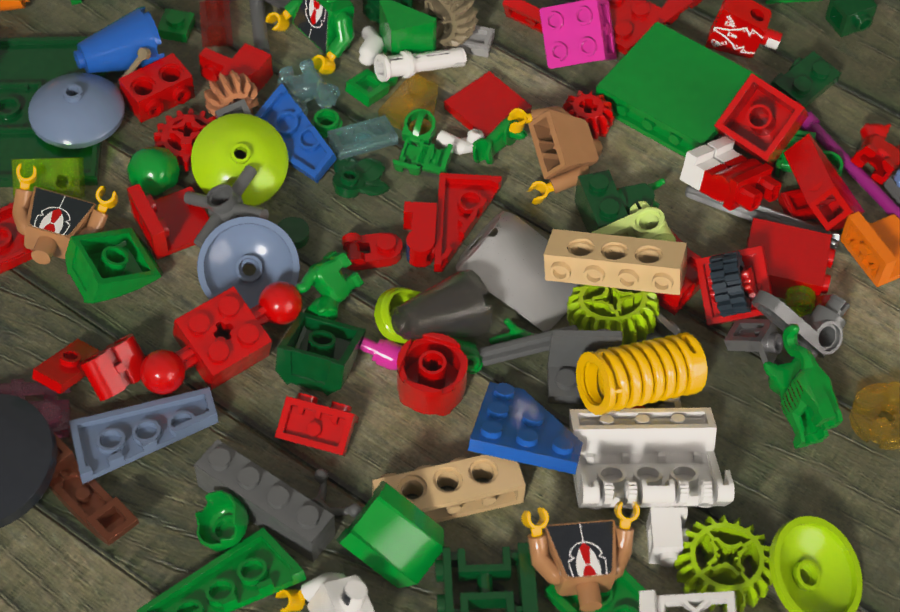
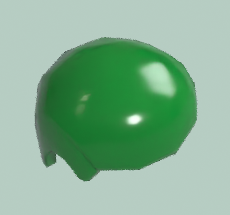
[127,146,180,197]
[195,490,249,551]

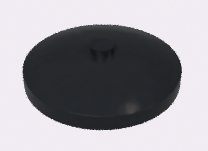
[0,394,58,528]

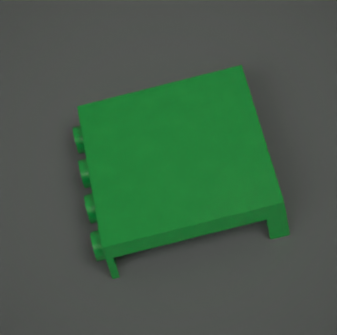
[595,22,761,157]

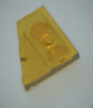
[378,73,438,135]

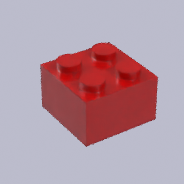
[714,73,809,166]

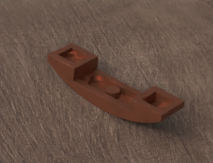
[48,433,139,545]

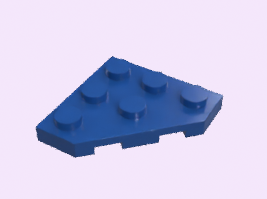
[468,382,583,475]

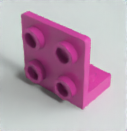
[540,0,617,69]

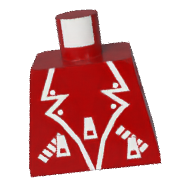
[705,0,783,58]

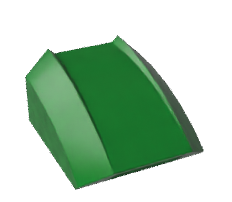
[65,228,163,303]
[336,481,445,588]

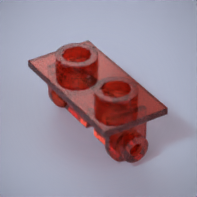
[199,0,233,48]

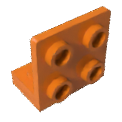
[840,211,900,287]

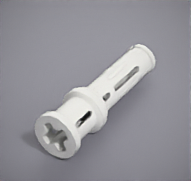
[374,47,467,82]

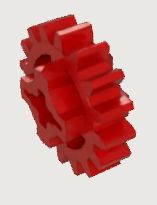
[154,109,216,171]

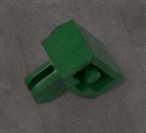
[574,170,655,233]

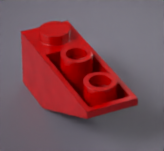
[784,133,865,232]

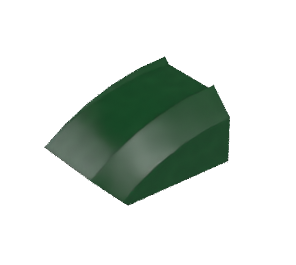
[275,312,366,396]

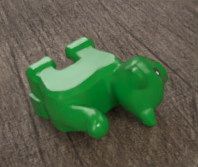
[295,251,364,321]

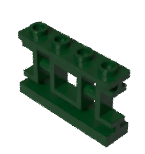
[435,542,539,612]

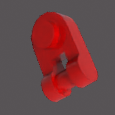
[341,232,403,271]

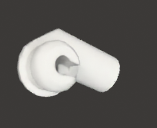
[359,26,384,66]
[436,129,484,155]

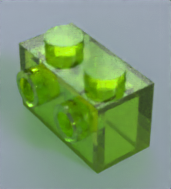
[12,157,85,198]

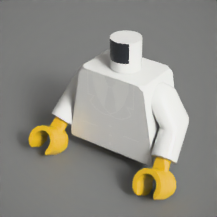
[275,572,375,612]

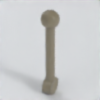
[113,47,151,92]

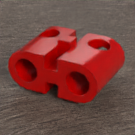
[80,334,145,401]

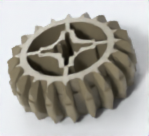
[412,0,479,49]

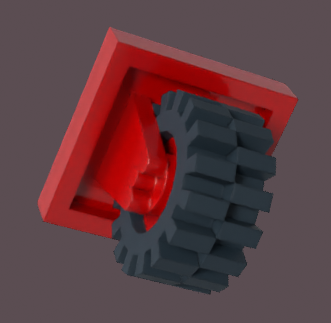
[695,246,773,326]

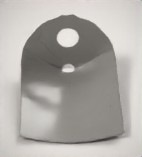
[456,211,580,332]

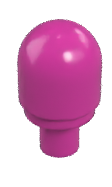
[360,337,402,370]

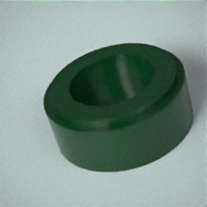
[278,217,310,250]

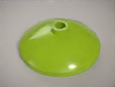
[191,113,289,206]
[769,516,863,612]

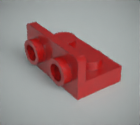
[275,392,359,456]

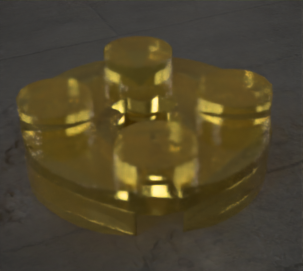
[849,381,900,450]

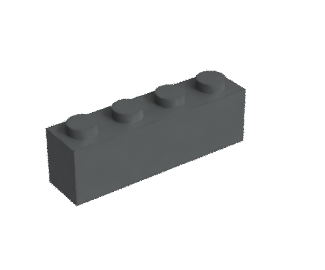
[194,439,335,562]

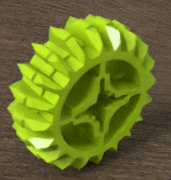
[567,284,659,345]
[673,514,772,612]

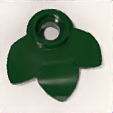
[332,155,390,198]

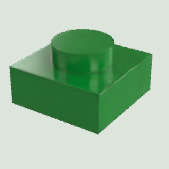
[157,8,196,43]

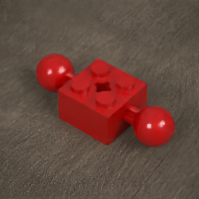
[140,281,303,395]

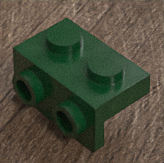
[770,51,841,108]

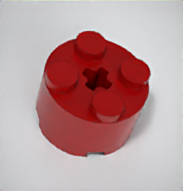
[397,333,468,416]

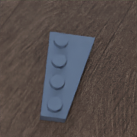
[69,387,219,484]

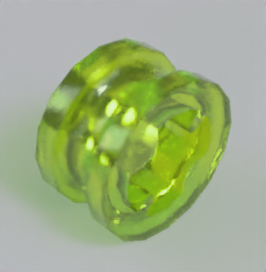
[785,286,816,317]

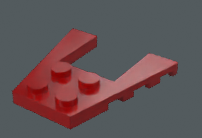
[609,0,702,55]

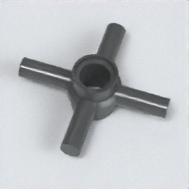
[184,165,269,248]

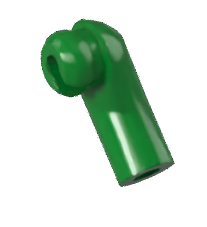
[447,335,483,374]

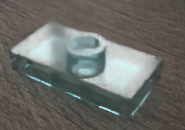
[327,115,398,160]

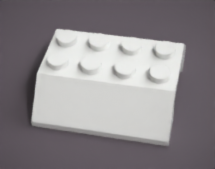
[569,407,734,509]

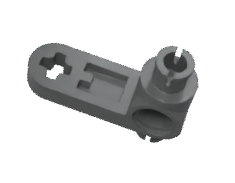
[751,290,850,359]

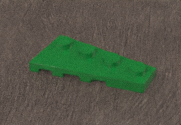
[136,527,307,612]

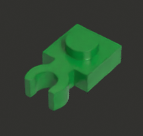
[345,69,399,107]

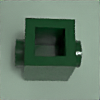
[825,0,877,37]

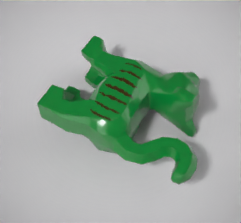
[763,324,843,449]

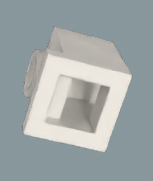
[646,507,689,568]

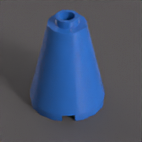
[73,6,165,73]

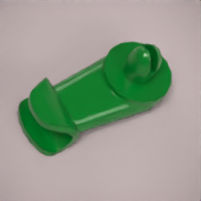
[472,117,528,165]

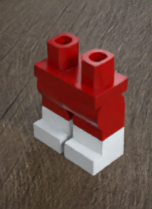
[680,136,782,212]

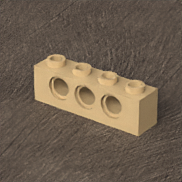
[544,229,687,295]
[372,454,526,523]

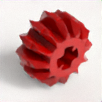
[562,90,614,139]

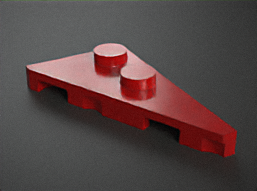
[434,173,502,272]

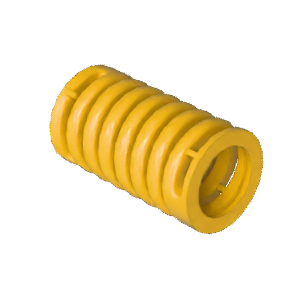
[576,332,707,415]

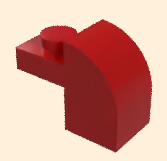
[199,43,273,92]

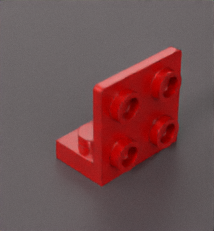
[127,184,209,260]

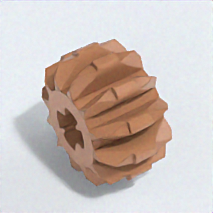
[204,70,259,119]

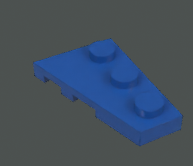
[255,83,337,183]

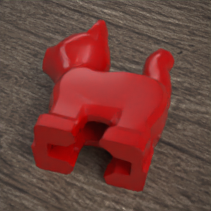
[850,123,900,185]

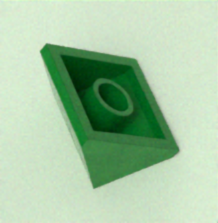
[379,0,437,56]

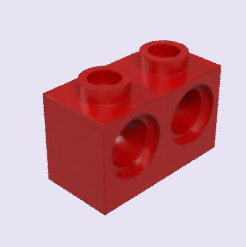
[119,53,195,123]

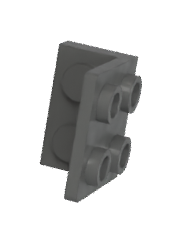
[547,328,623,404]

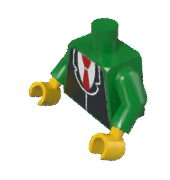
[266,0,355,75]

